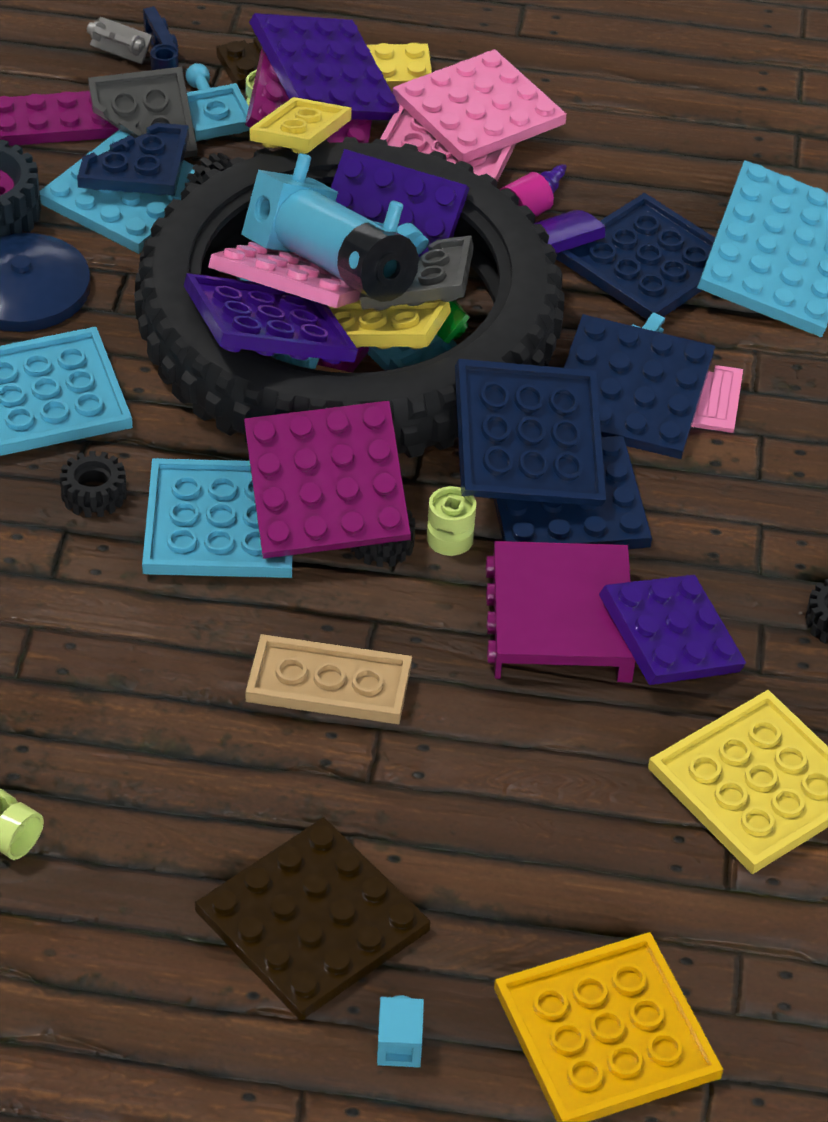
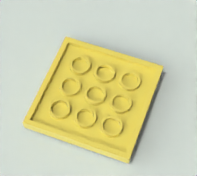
[648,690,828,874]

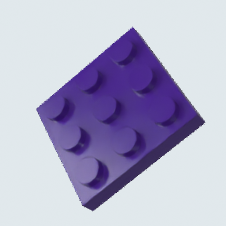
[599,575,746,685]

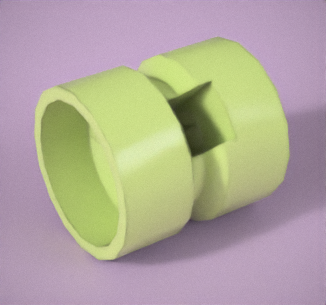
[427,486,476,556]
[0,788,44,860]

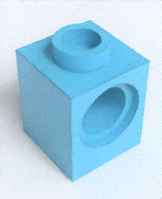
[377,995,424,1067]

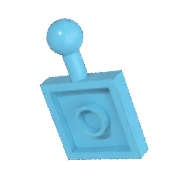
[185,63,250,141]

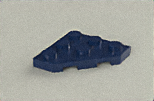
[77,123,189,196]

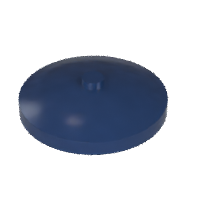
[0,233,91,332]

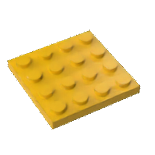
[494,932,723,1122]

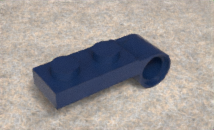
[143,6,179,70]

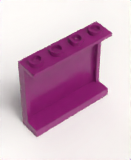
[486,541,635,683]

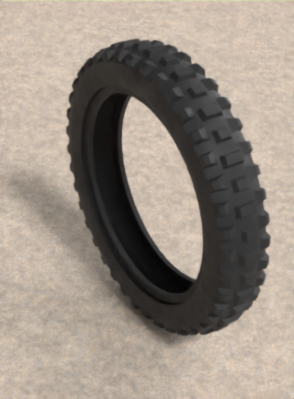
[134,137,564,458]

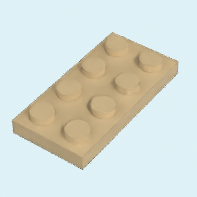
[245,634,412,724]

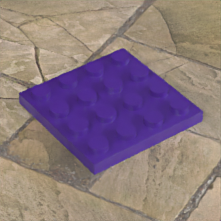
[249,13,403,121]
[331,149,470,257]
[184,273,358,364]

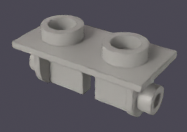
[87,16,153,64]

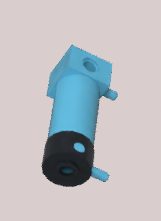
[241,153,419,302]

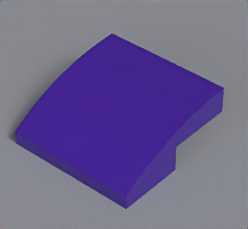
[534,210,605,253]

